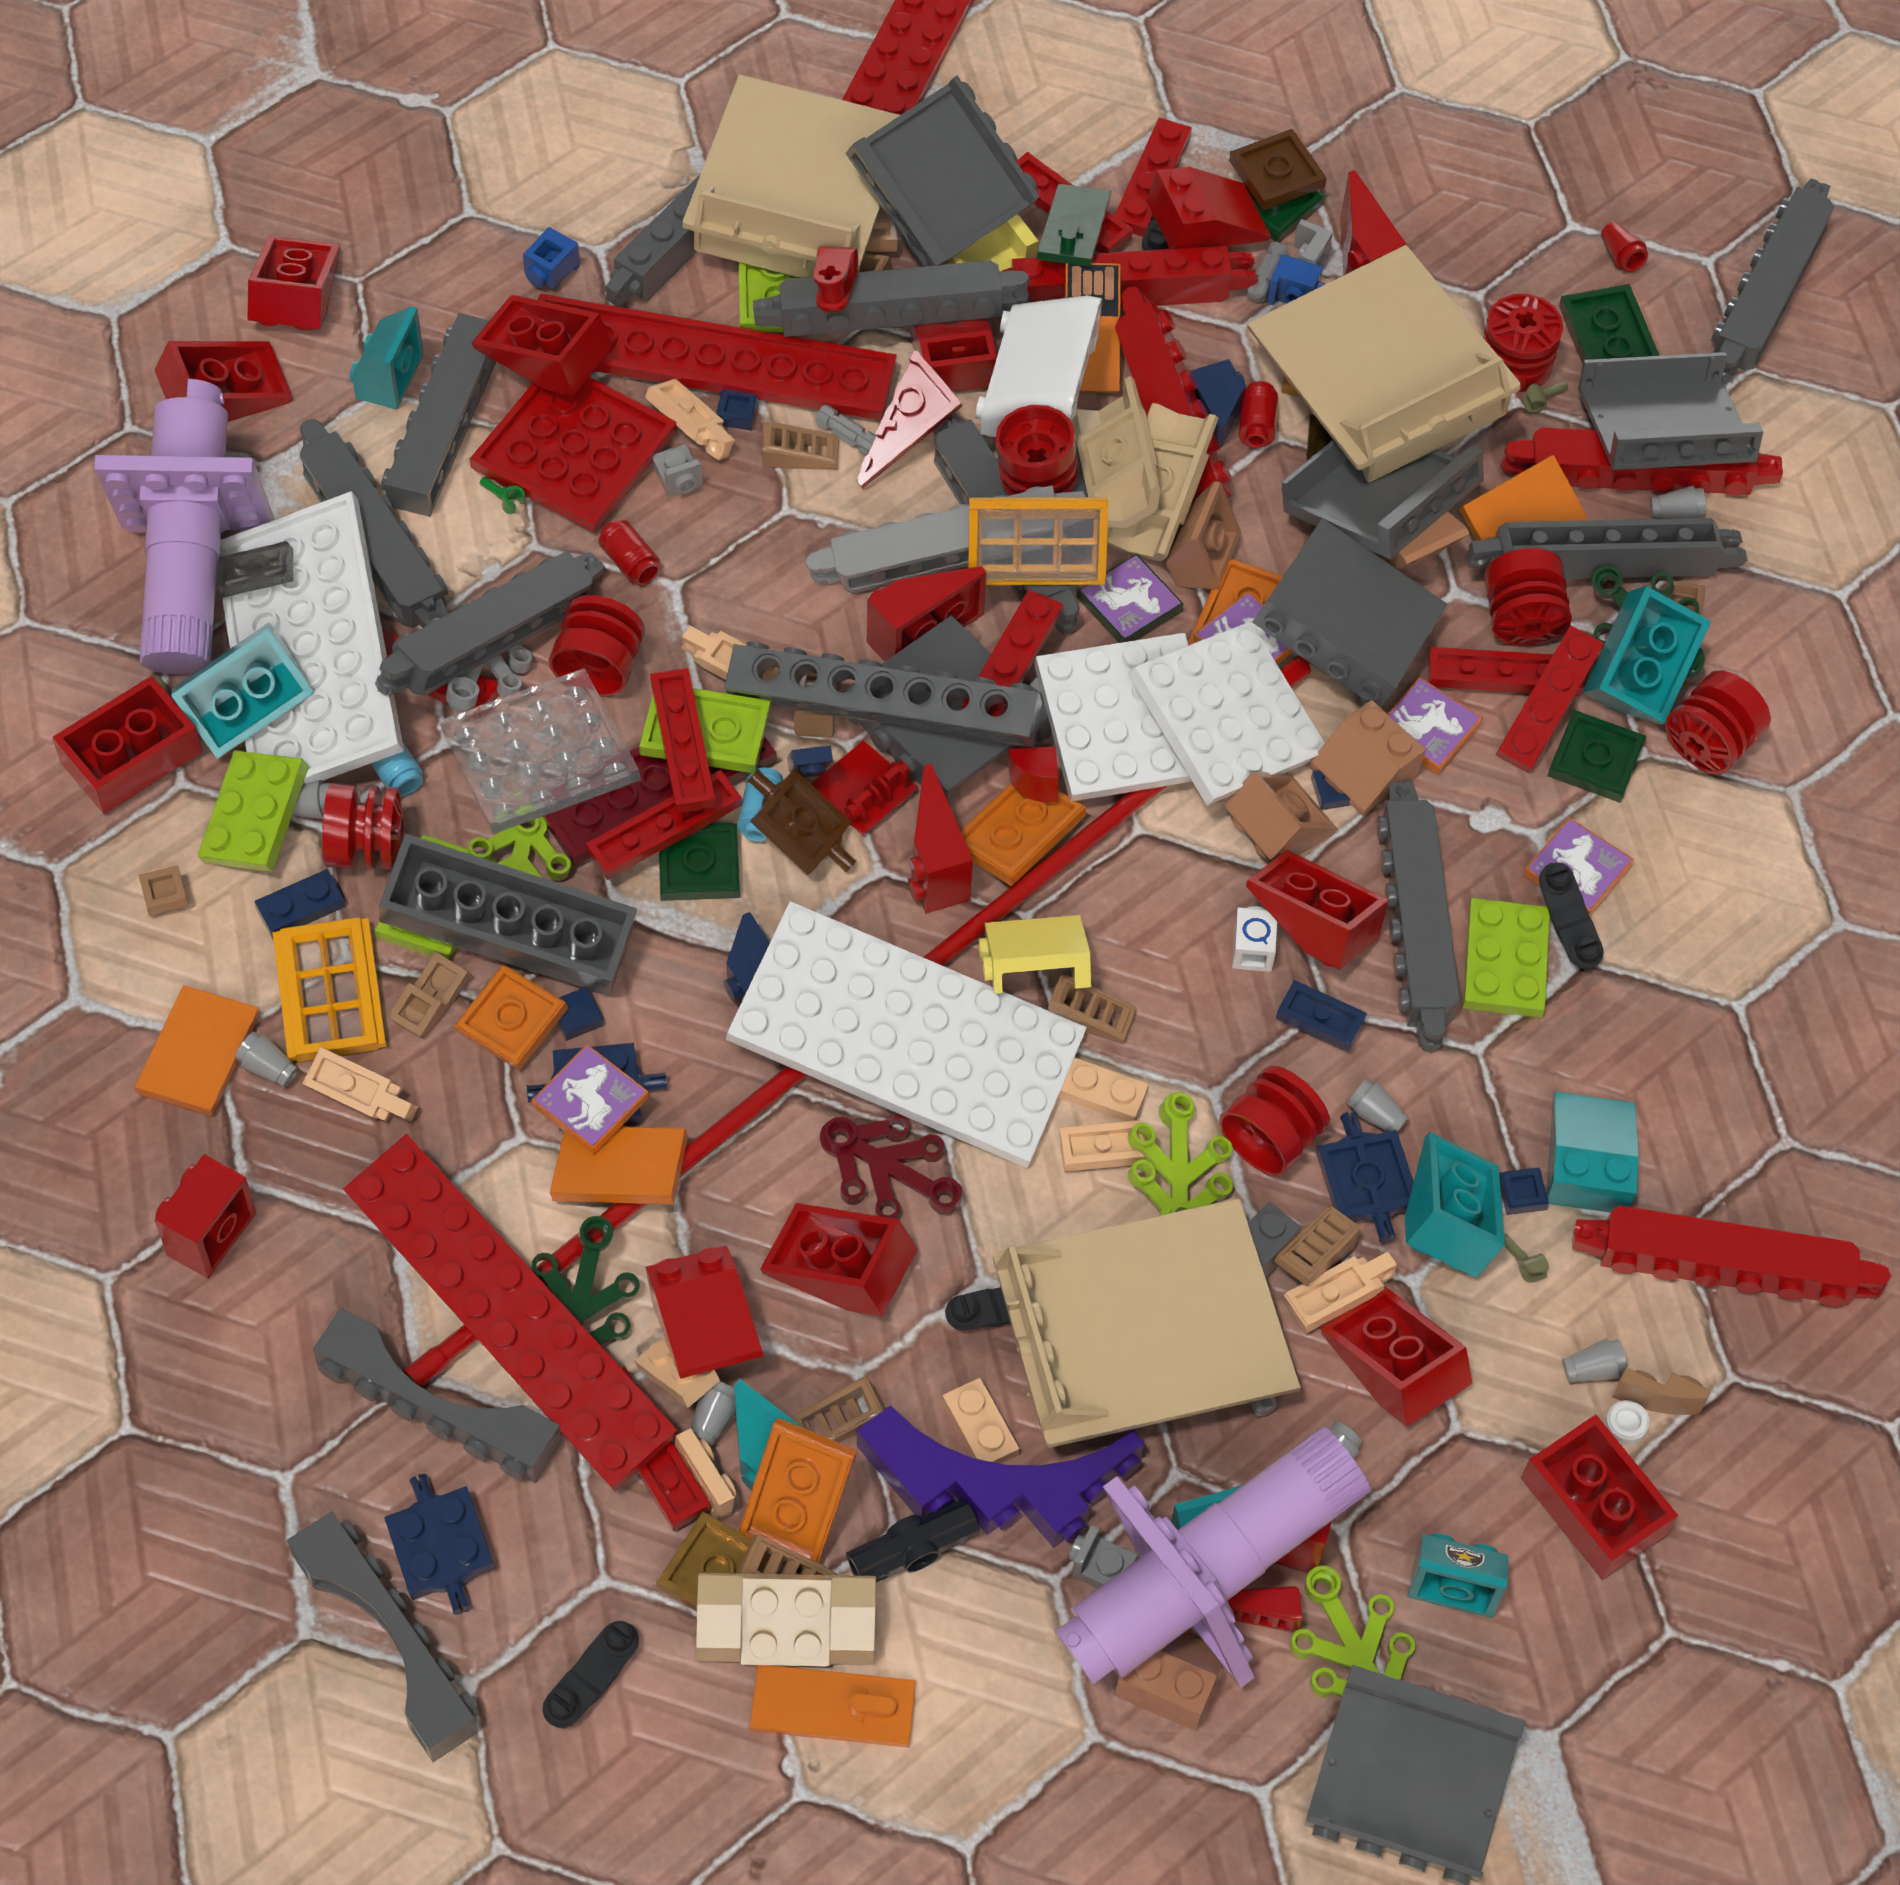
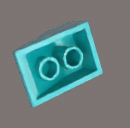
[1546,1091,1639,1213]
[1405,1132,1505,1278]

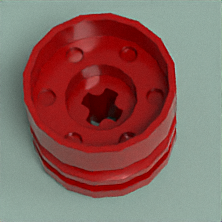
[1483,294,1564,392]
[995,405,1078,496]
[1484,548,1572,646]
[549,595,645,696]
[1665,670,1771,774]
[322,783,405,871]
[1219,1065,1330,1176]

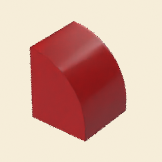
[1009,747,1058,802]

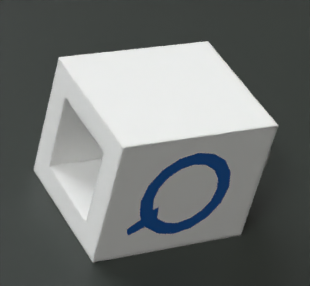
[1232,906,1277,972]

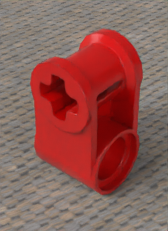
[813,246,858,312]

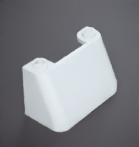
[975,295,1102,437]

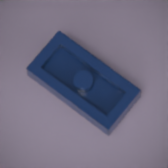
[787,745,833,778]
[254,869,346,940]
[1276,980,1367,1052]

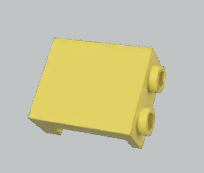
[943,214,1039,271]
[978,915,1091,994]

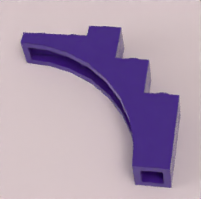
[857,1405,1144,1548]

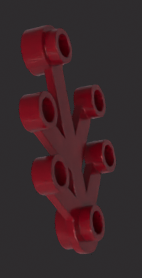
[820,1114,962,1219]

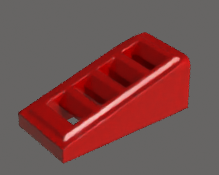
[1227,1586,1302,1632]

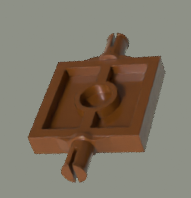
[747,769,857,875]

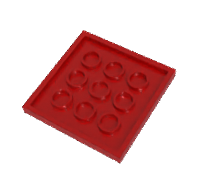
[469,377,677,533]

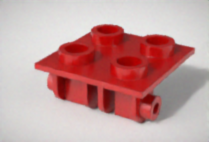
[811,740,919,836]

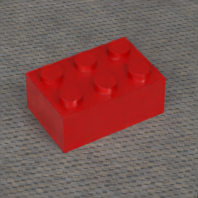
[52,676,203,814]
[1521,1414,1679,1579]

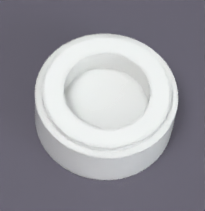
[1604,1400,1650,1446]

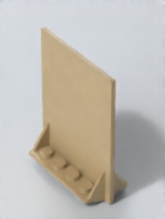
[682,74,900,278]
[1247,245,1521,483]
[993,1198,1300,1448]

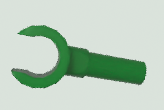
[480,477,525,514]

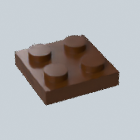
[1229,129,1327,210]

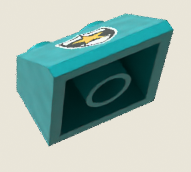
[1407,1533,1508,1618]

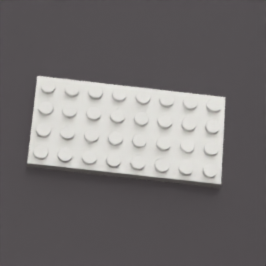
[217,491,404,785]
[726,901,1087,1168]

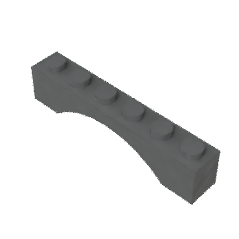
[313,1308,562,1483]
[287,1511,479,1763]

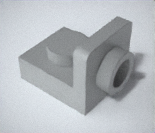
[1294,219,1333,266]
[652,444,703,498]
[1068,1525,1138,1589]

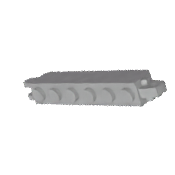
[805,486,1087,594]

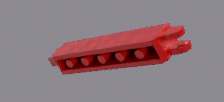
[999,245,1258,308]
[1115,286,1233,502]
[1500,427,1783,496]
[1572,1205,1892,1307]

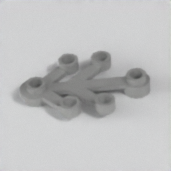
[446,643,533,713]

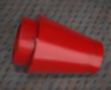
[1601,222,1648,272]

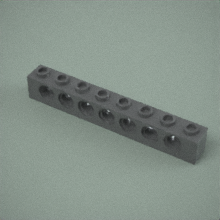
[724,641,1043,748]

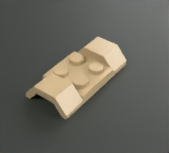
[1072,376,1161,528]
[1107,403,1219,562]
[696,1573,876,1666]

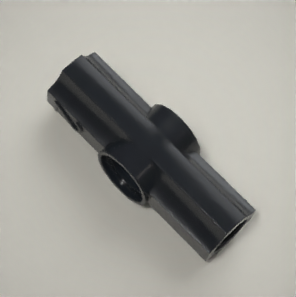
[846,1499,980,1583]

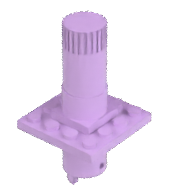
[94,379,274,675]
[1055,1426,1371,1688]

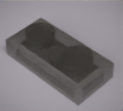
[216,541,294,598]

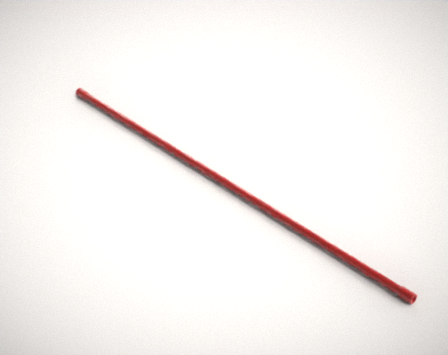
[403,656,1311,1387]

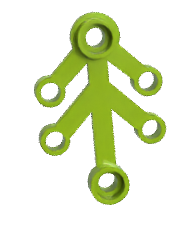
[468,808,571,881]
[1127,1092,1233,1216]
[1289,1566,1415,1698]

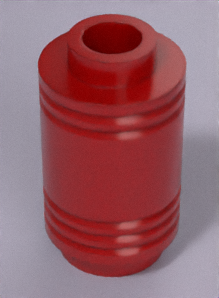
[1238,381,1279,448]
[598,520,661,586]

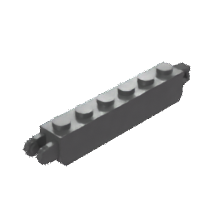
[605,175,700,307]
[1711,178,1834,383]
[753,260,1030,337]
[934,413,1080,634]
[299,418,448,628]
[1467,518,1748,579]
[375,551,605,696]
[1377,781,1460,1053]

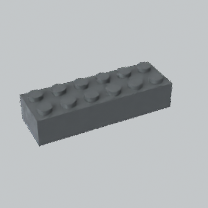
[379,834,637,996]

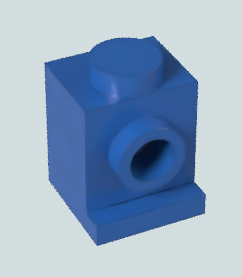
[523,227,580,289]
[1267,254,1326,305]

